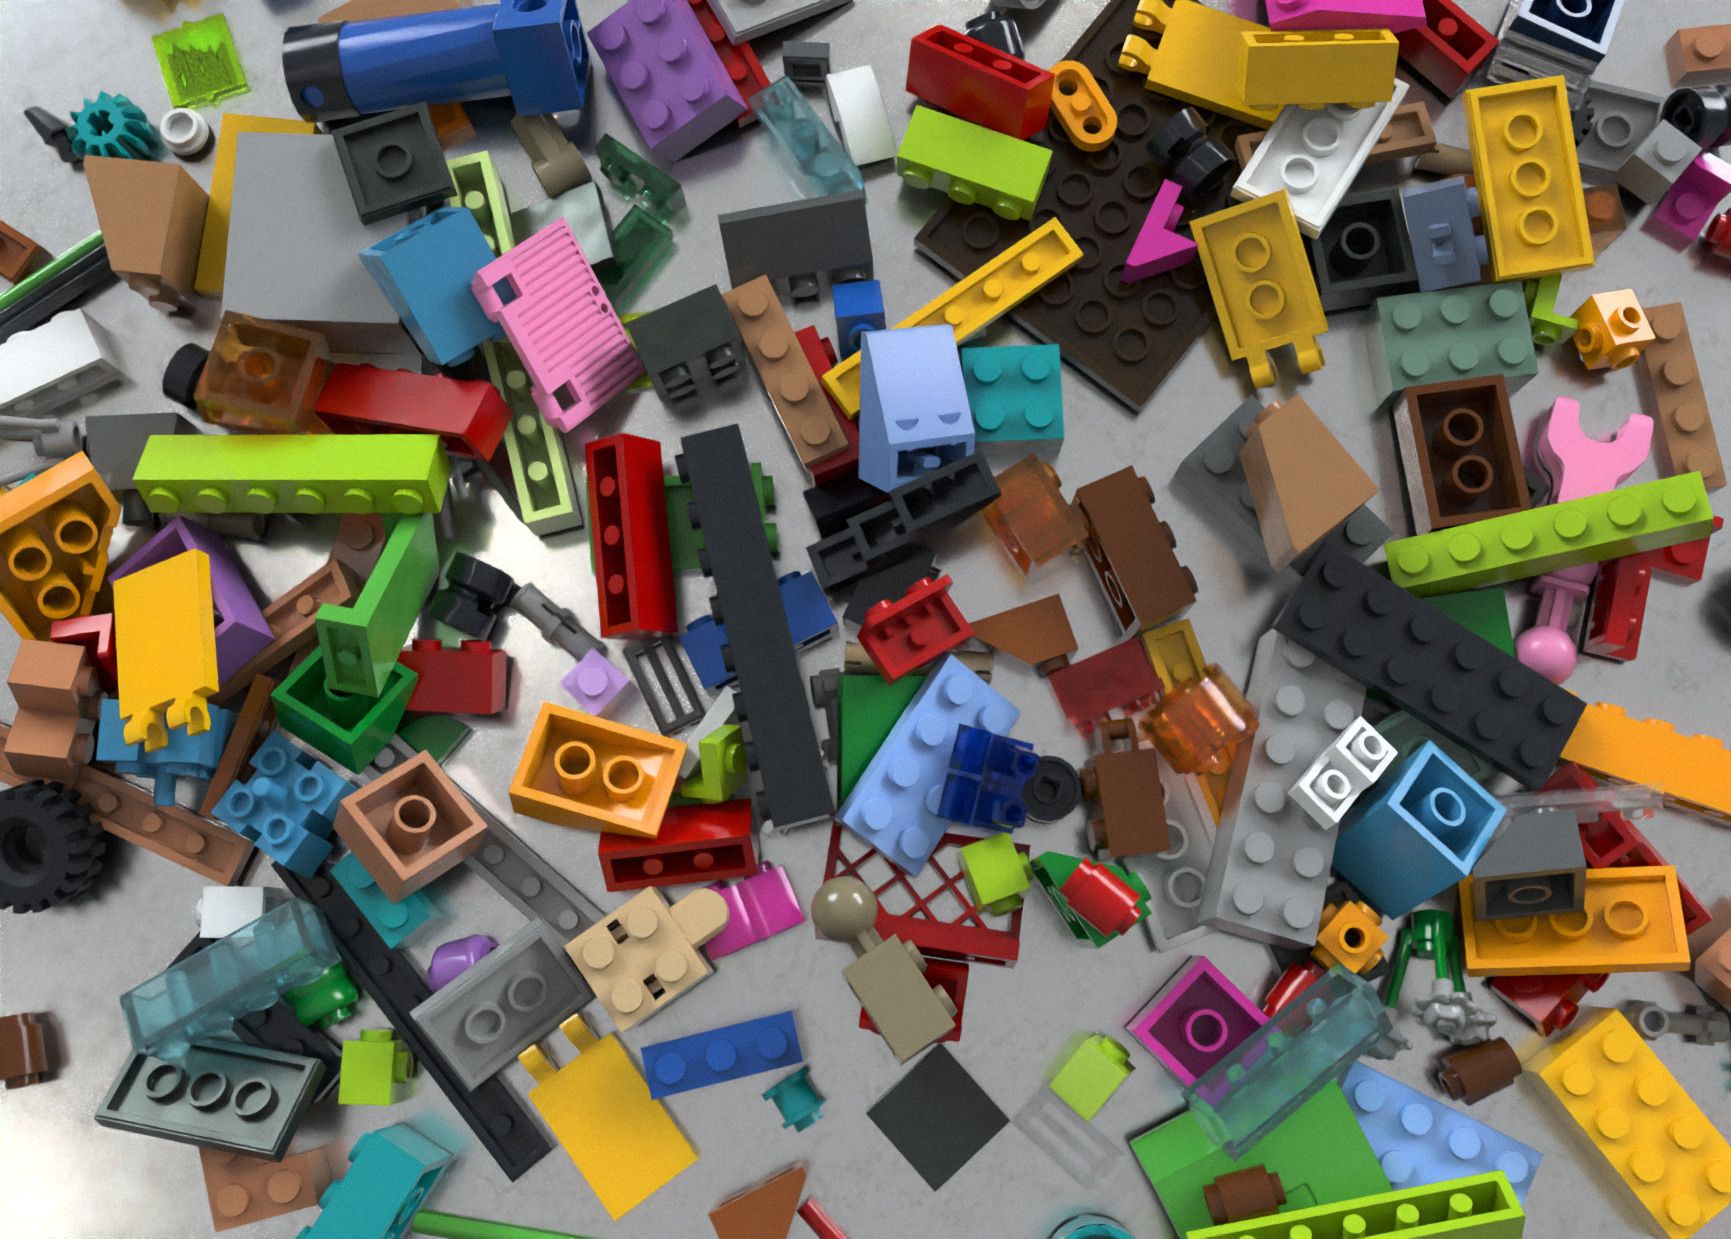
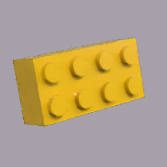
[1521,1006,1731,1239]

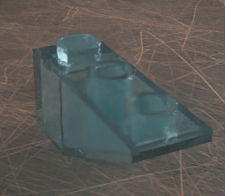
[747,75,868,205]

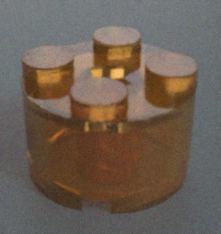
[1137,662,1260,777]

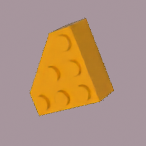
[0,450,122,642]

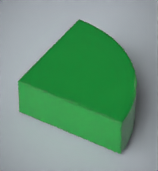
[398,716,470,765]

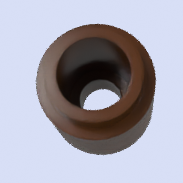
[0,1012,48,1091]
[1438,1036,1522,1106]
[1202,1163,1287,1226]

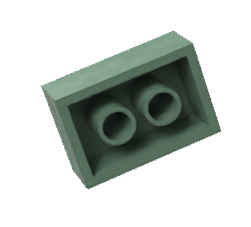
[1362,280,1539,407]

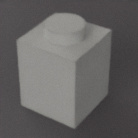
[1612,119,1702,206]

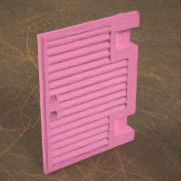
[470,216,646,433]

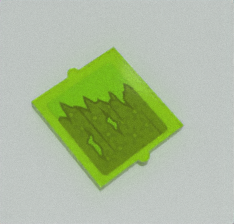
[151,13,248,109]

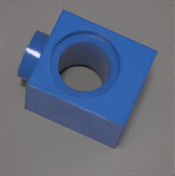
[832,280,886,358]

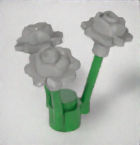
[1349,909,1497,1061]

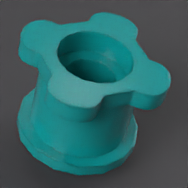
[761,1065,827,1133]

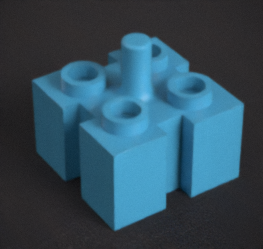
[96,699,239,807]
[211,730,359,879]

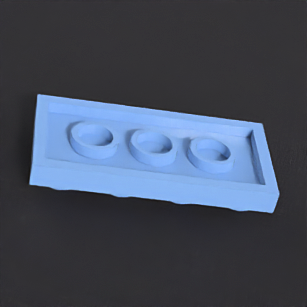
[834,654,1021,877]
[1338,1058,1544,1207]

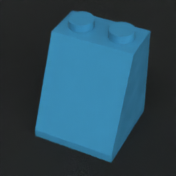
[357,207,517,367]
[1331,740,1507,921]

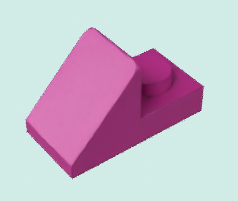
[1646,149,1731,247]
[1120,179,1198,284]

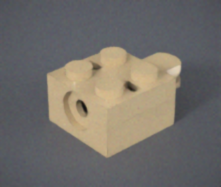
[564,886,730,1034]

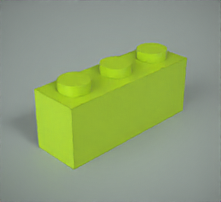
[897,105,1053,221]

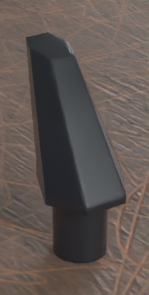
[23,106,78,163]

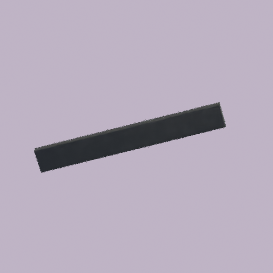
[271,853,556,1183]

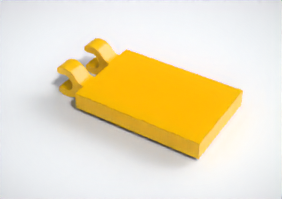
[1118,0,1285,130]
[1189,188,1329,389]
[113,548,219,753]
[518,1011,700,1221]

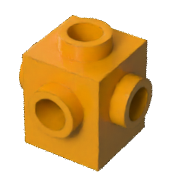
[1569,289,1656,370]
[1310,900,1389,975]

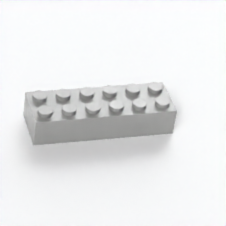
[1197,628,1367,951]

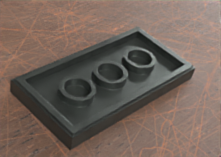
[93,1026,327,1163]

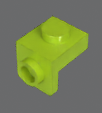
[1522,274,1580,346]
[680,724,748,804]

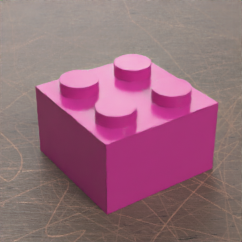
[1125,955,1281,1107]

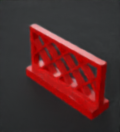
[815,816,1030,969]

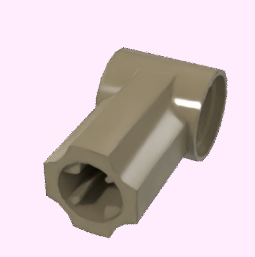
[510,113,593,198]

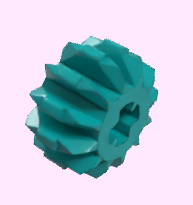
[65,91,154,160]

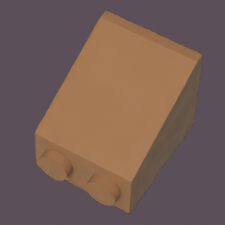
[83,155,209,311]
[1239,394,1380,574]

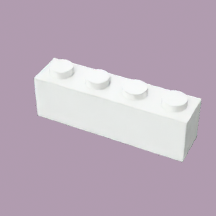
[0,308,121,428]

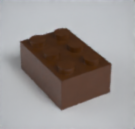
[1392,374,1532,536]
[1068,465,1198,642]

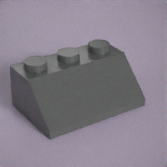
[718,189,874,297]

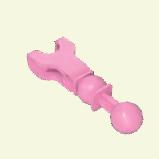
[1513,395,1654,685]

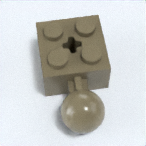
[811,876,958,1066]

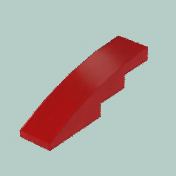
[1531,760,1713,936]

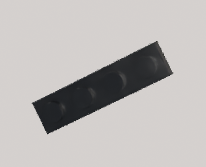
[165,931,342,1103]

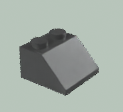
[1472,807,1587,922]

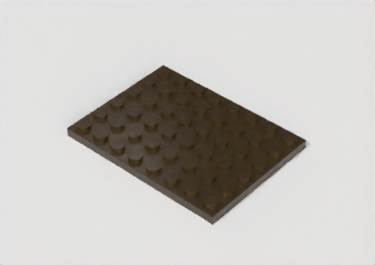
[914,0,1267,413]

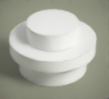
[160,108,209,155]

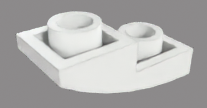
[824,65,898,168]
[1288,716,1398,830]

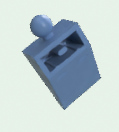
[859,324,975,493]

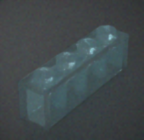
[119,897,340,1061]
[1180,963,1393,1162]

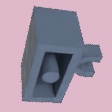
[1403,175,1489,292]

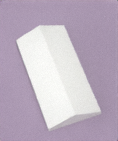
[1113,729,1221,954]

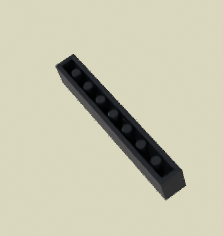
[675,423,836,831]

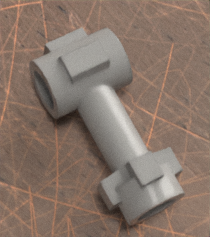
[810,668,851,763]
[1623,1000,1729,1046]

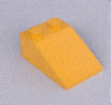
[509,702,688,839]

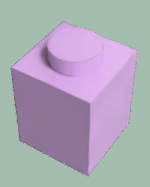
[559,647,638,720]

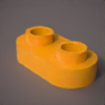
[1049,60,1117,152]

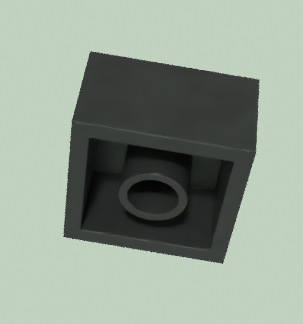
[1300,188,1418,311]
[626,284,745,398]

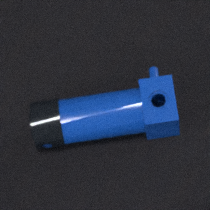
[282,0,592,123]

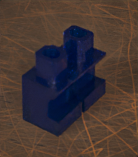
[937,723,1040,834]

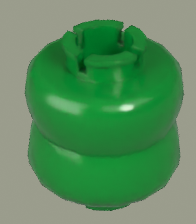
[282,952,358,1031]

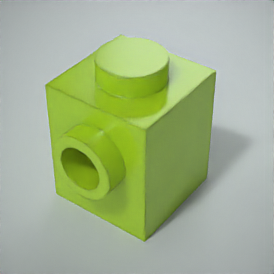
[958,831,1034,917]
[338,1029,413,1106]
[1049,1033,1136,1122]

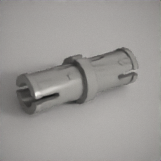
[510,582,605,662]

